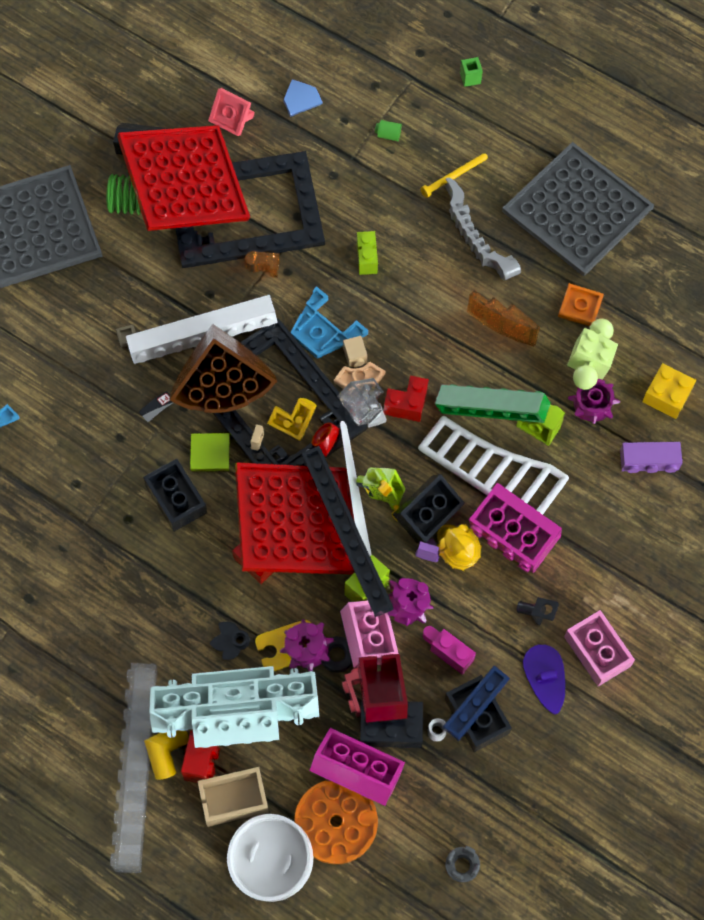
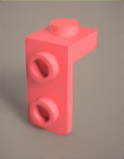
[342,668,361,717]

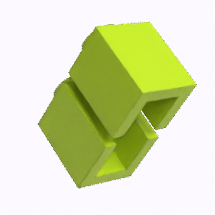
[357,231,378,275]

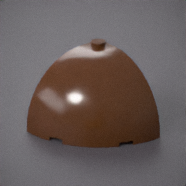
[169,324,277,413]

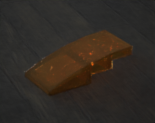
[467,290,540,347]

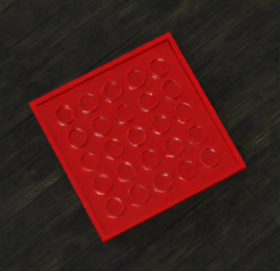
[117,125,250,231]
[235,463,355,575]

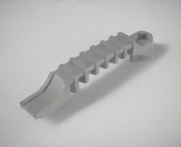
[445,177,521,281]

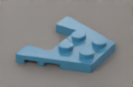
[290,286,368,359]

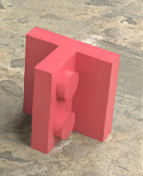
[208,88,255,136]

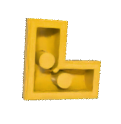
[267,398,317,441]
[144,730,189,780]

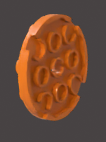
[294,781,378,864]

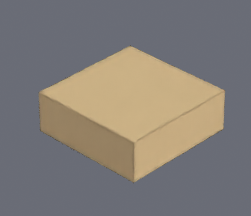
[251,424,264,451]

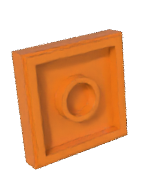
[558,283,604,326]

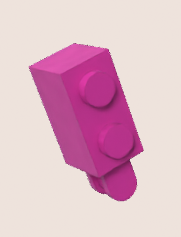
[423,626,476,675]

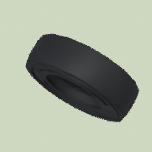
[321,636,353,673]

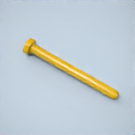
[420,154,488,198]

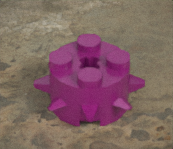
[568,379,620,424]
[388,578,433,626]
[280,619,334,672]

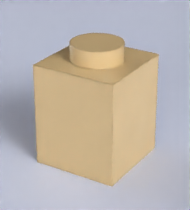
[343,336,367,368]

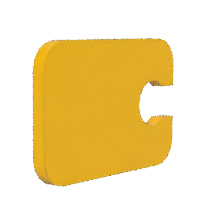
[255,620,311,671]

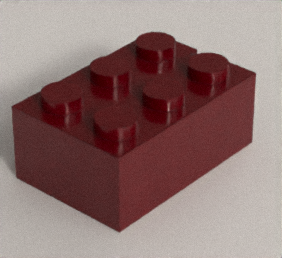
[358,654,408,722]

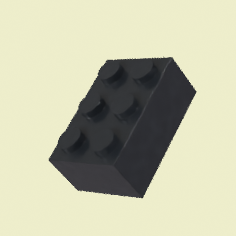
[143,459,207,532]
[392,474,465,543]
[444,675,512,752]
[360,700,423,748]

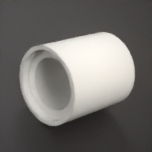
[428,718,446,741]

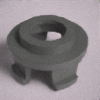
[445,846,480,883]

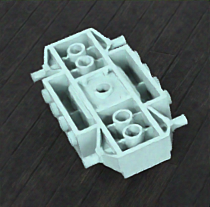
[149,666,319,748]

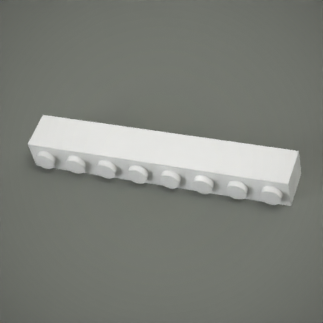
[126,295,277,364]

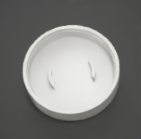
[227,814,313,902]

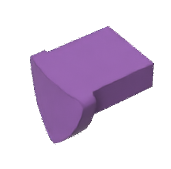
[415,539,439,562]

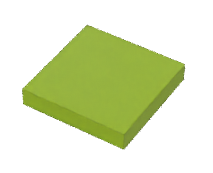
[190,433,230,471]

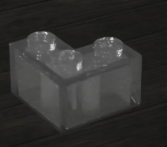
[338,378,384,426]

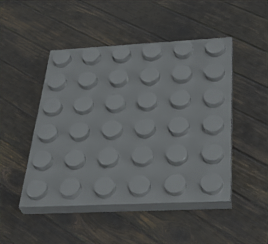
[502,142,654,277]
[0,165,102,288]

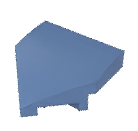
[283,80,323,117]

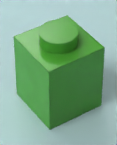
[460,57,483,87]

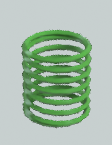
[106,174,141,215]

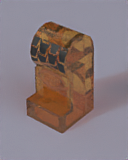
[245,251,280,278]

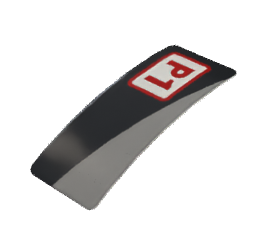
[139,391,174,422]

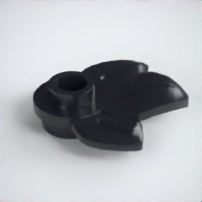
[210,622,250,660]

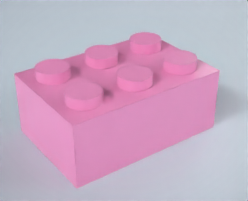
[340,601,399,668]
[564,610,635,686]

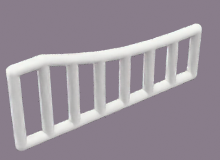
[418,416,569,515]

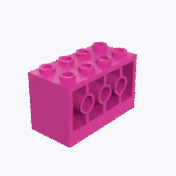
[469,483,562,573]

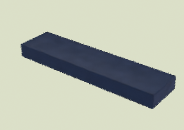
[442,666,510,741]

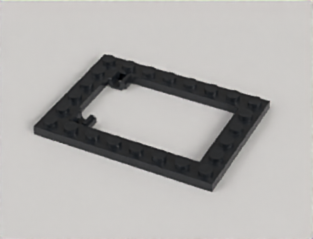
[175,151,325,268]
[213,318,367,466]

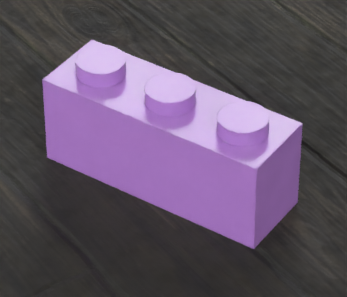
[620,442,682,473]

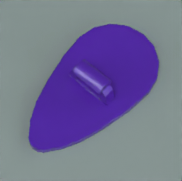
[523,645,565,714]

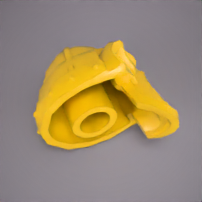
[437,524,482,571]

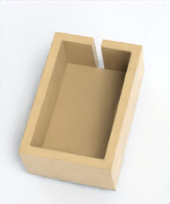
[198,767,269,827]

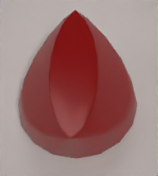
[312,422,340,457]

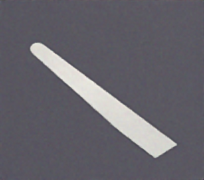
[340,421,372,556]

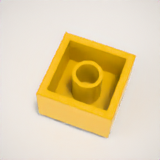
[643,363,696,419]

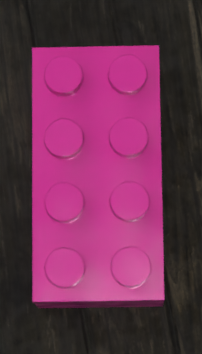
[310,728,405,806]

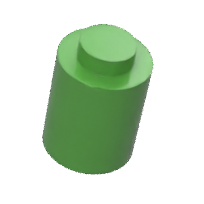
[375,120,402,141]

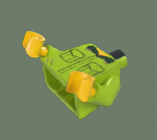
[356,467,405,522]

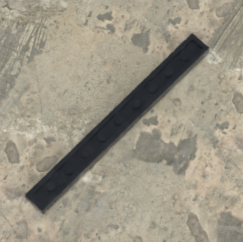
[302,446,394,617]

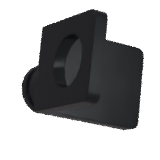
[517,597,559,626]

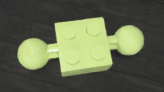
[567,319,618,390]

